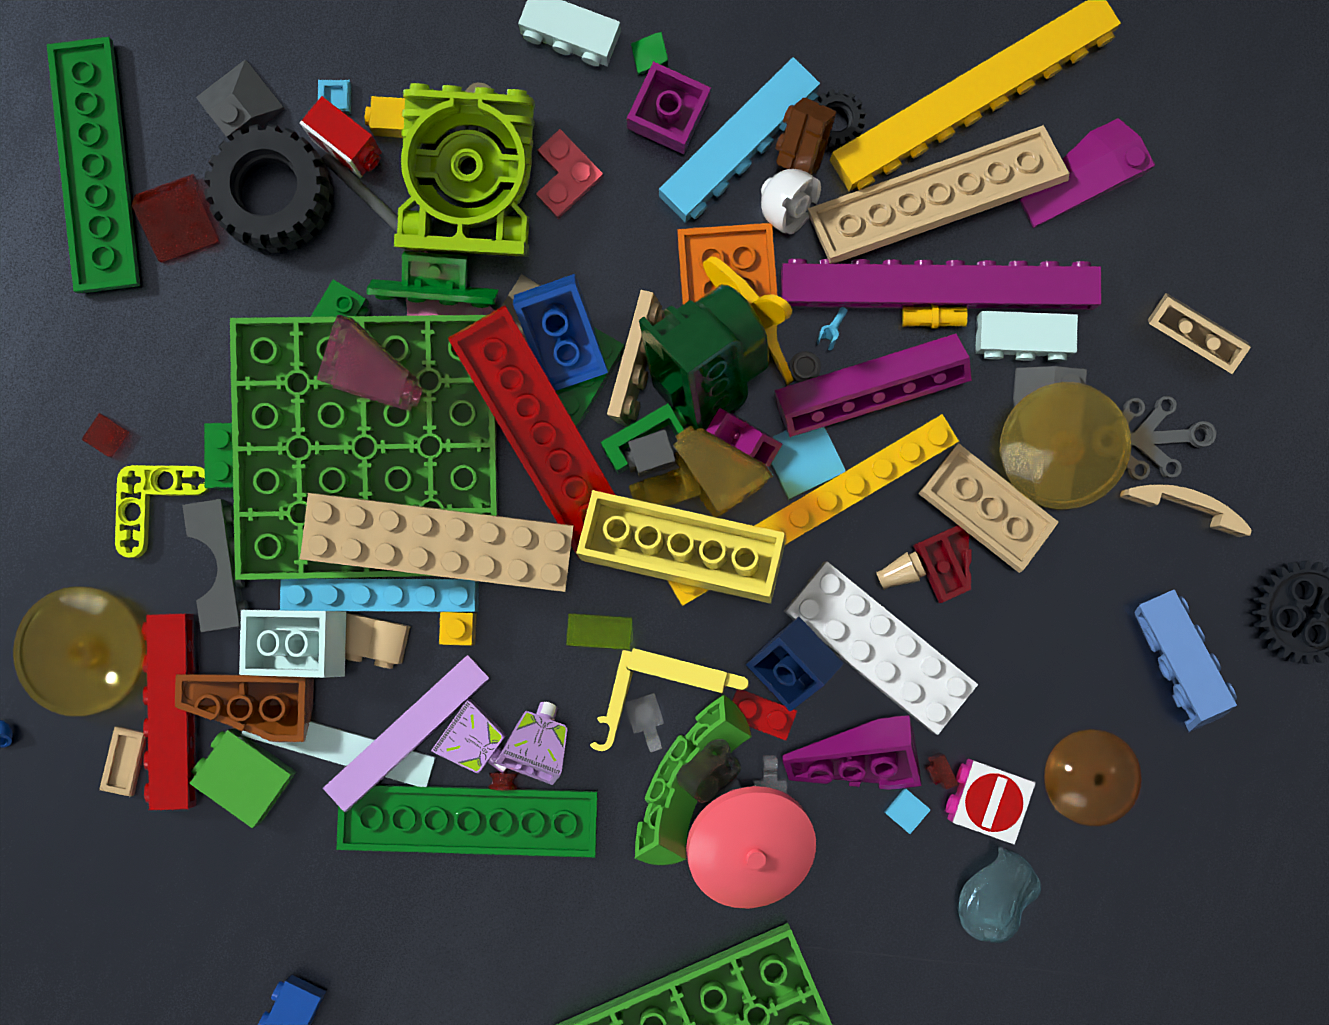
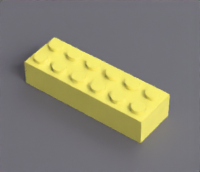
[577,490,786,604]

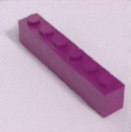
[775,334,972,437]

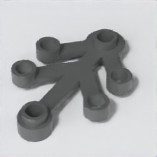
[1090,396,1216,480]

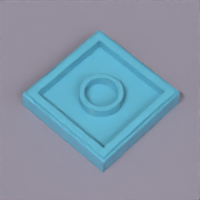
[771,427,846,500]

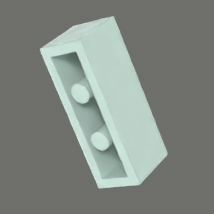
[518,0,621,67]
[975,311,1078,362]

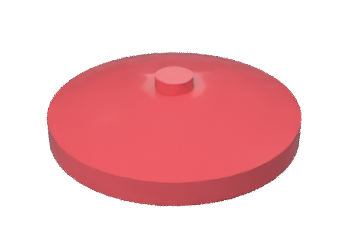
[686,786,816,909]

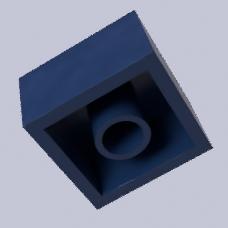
[746,617,844,712]

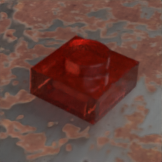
[81,413,129,458]
[927,753,958,790]

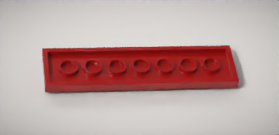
[448,305,616,558]

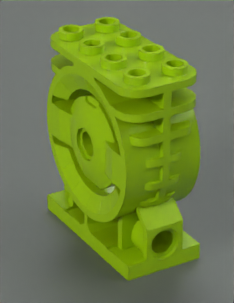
[394,83,535,257]

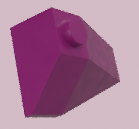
[1019,118,1155,228]
[783,715,922,790]

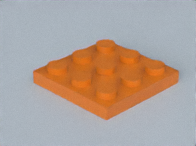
[677,223,777,305]

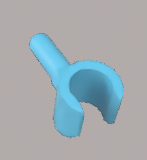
[816,307,848,350]

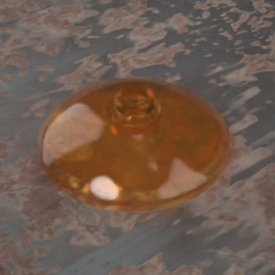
[1044,729,1142,826]

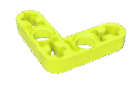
[115,465,211,558]

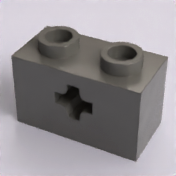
[624,430,675,478]

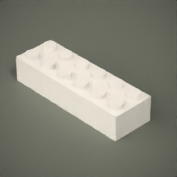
[784,561,978,735]

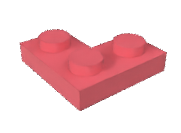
[536,129,604,219]

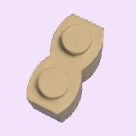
[345,613,410,669]

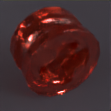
[488,772,518,790]

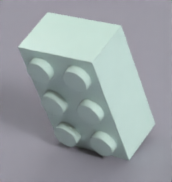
[239,610,346,678]

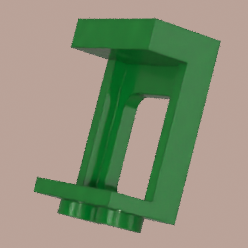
[601,403,687,476]

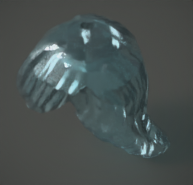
[959,846,1041,943]

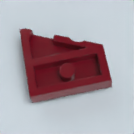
[913,525,972,603]

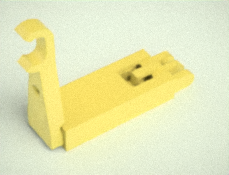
[590,648,749,751]

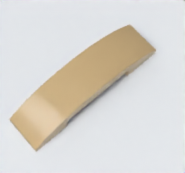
[1120,485,1252,537]

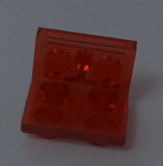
[132,174,218,262]

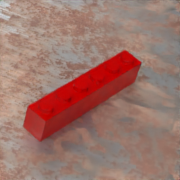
[142,614,196,810]

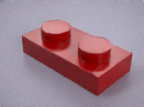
[732,689,797,741]

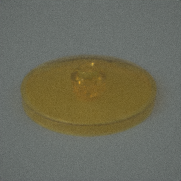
[1000,382,1131,509]
[13,587,146,716]

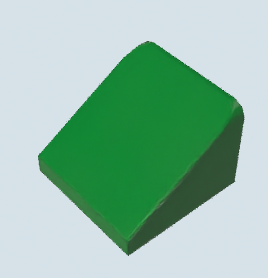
[631,32,668,75]

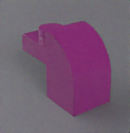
[703,408,783,471]

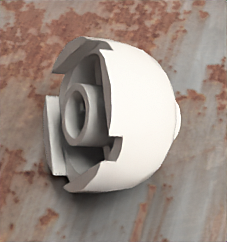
[761,169,821,234]

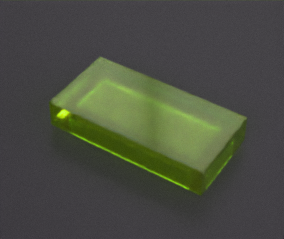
[566,613,632,650]

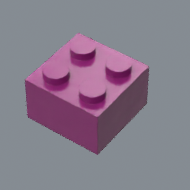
[627,61,711,154]

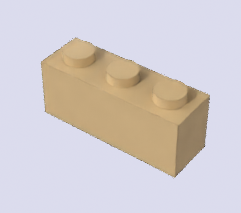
[1148,293,1251,374]

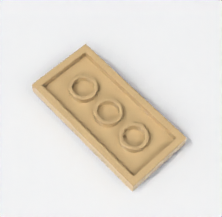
[607,290,665,427]
[919,443,1059,573]

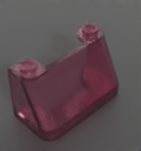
[317,314,423,411]

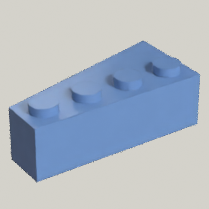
[1134,590,1237,732]

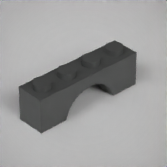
[182,499,249,632]

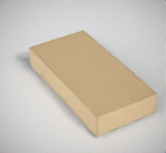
[99,726,148,797]

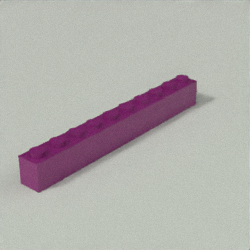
[780,259,1101,310]

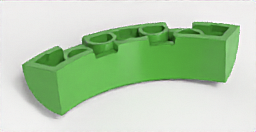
[635,695,752,865]

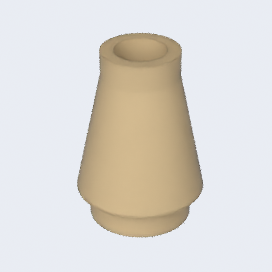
[876,552,926,590]

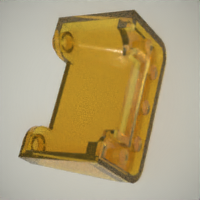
[673,426,774,518]

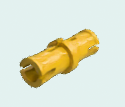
[902,304,968,329]

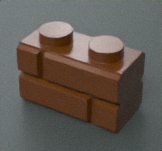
[775,98,837,175]

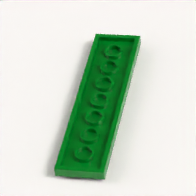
[47,37,140,294]
[336,785,598,857]

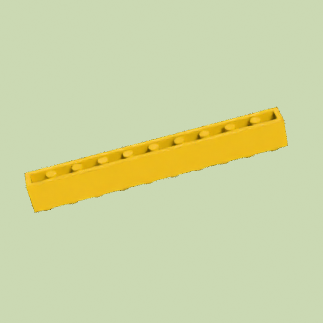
[830,0,1121,192]
[667,414,959,606]

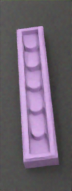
[323,655,490,813]

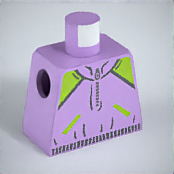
[431,699,507,774]
[495,702,567,785]

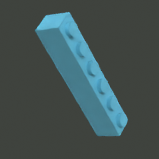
[659,57,820,223]
[280,578,479,612]

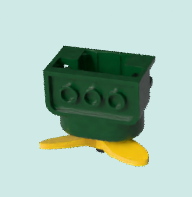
[639,256,794,437]

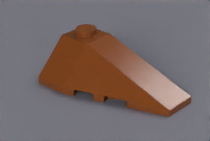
[175,674,314,742]

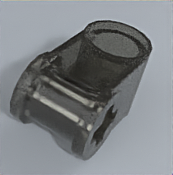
[677,739,741,803]

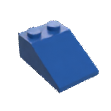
[513,274,608,391]

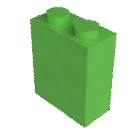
[189,728,297,828]

